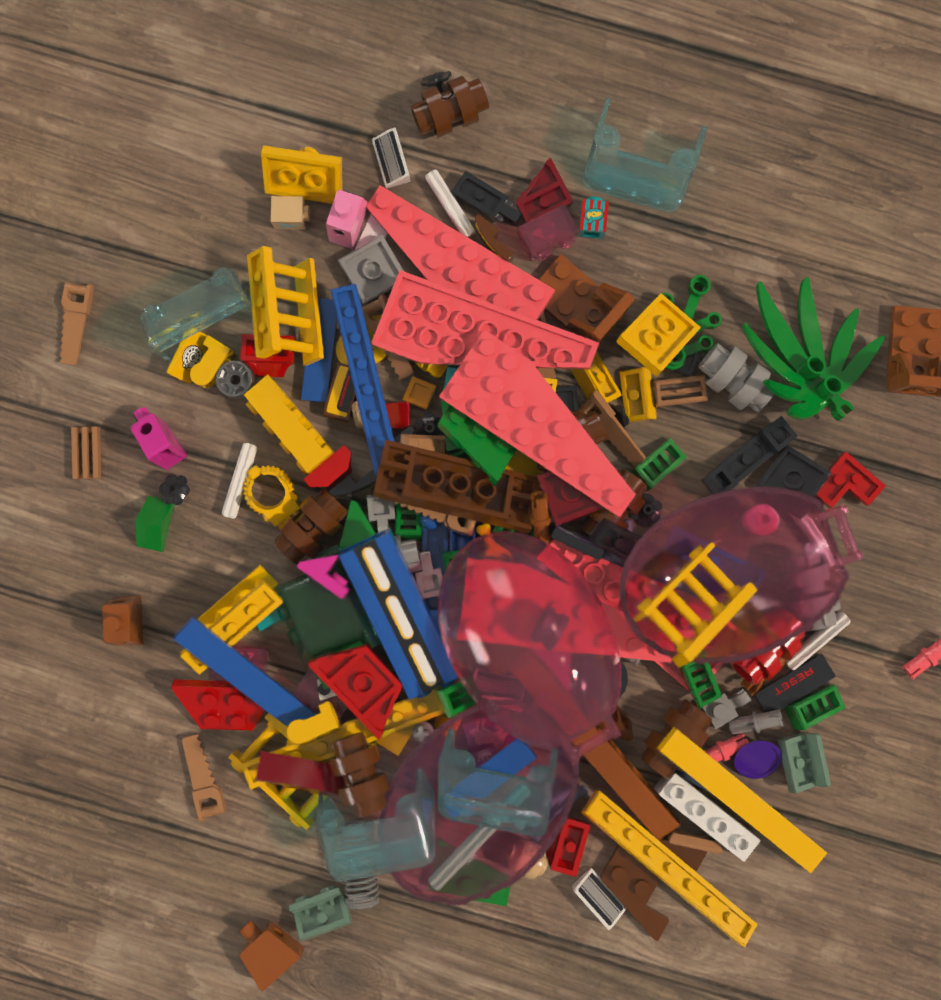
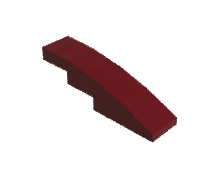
[255,751,345,798]

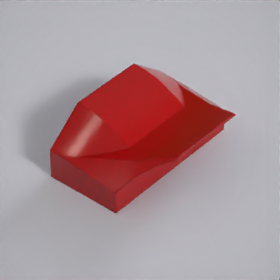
[240,334,295,378]
[304,445,352,489]
[541,816,591,877]

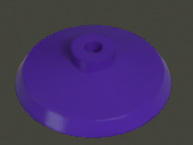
[734,740,782,779]

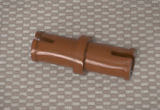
[530,491,552,546]

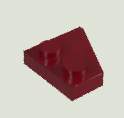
[516,158,574,228]

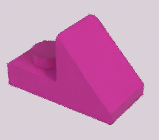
[296,555,351,599]

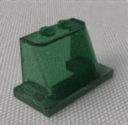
[272,545,381,663]

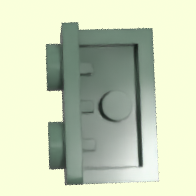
[778,732,831,793]
[288,886,353,942]

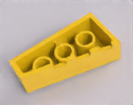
[244,375,335,475]

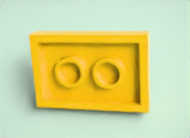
[261,145,343,204]
[616,294,701,377]

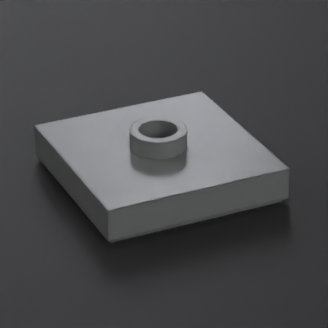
[338,235,403,306]

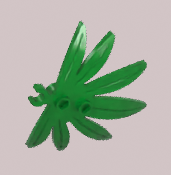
[742,277,885,421]

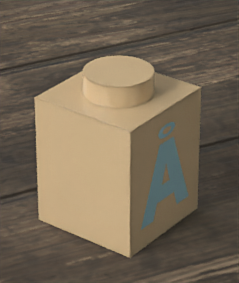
[271,196,311,230]

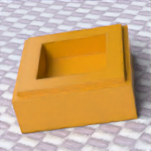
[402,376,436,411]

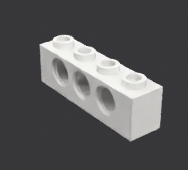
[654,772,760,862]

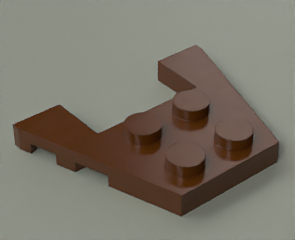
[600,839,708,941]

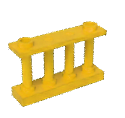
[247,246,324,366]
[633,542,758,667]
[180,564,283,675]
[228,713,329,830]

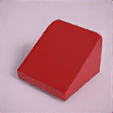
[385,402,410,430]

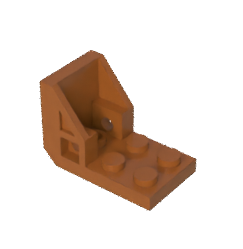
[539,254,635,344]
[886,306,941,397]

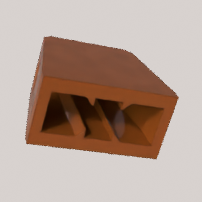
[102,595,143,646]
[239,920,304,992]

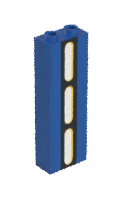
[339,528,459,699]

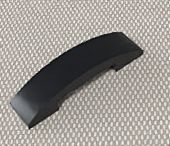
[701,416,798,501]
[329,425,415,497]

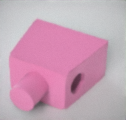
[326,190,368,250]

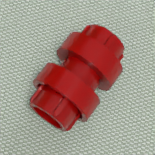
[730,610,805,685]

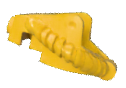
[243,465,301,526]

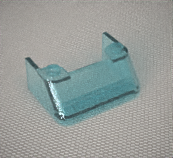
[583,98,708,212]
[140,267,252,363]
[438,729,558,837]
[316,768,435,881]

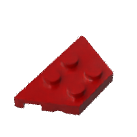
[308,644,402,740]
[171,679,265,731]

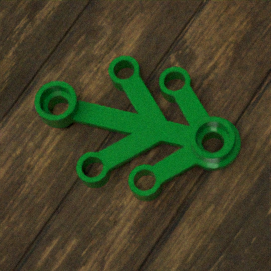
[662,275,722,370]

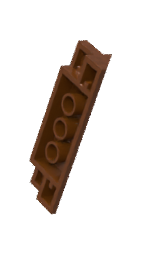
[372,440,540,533]

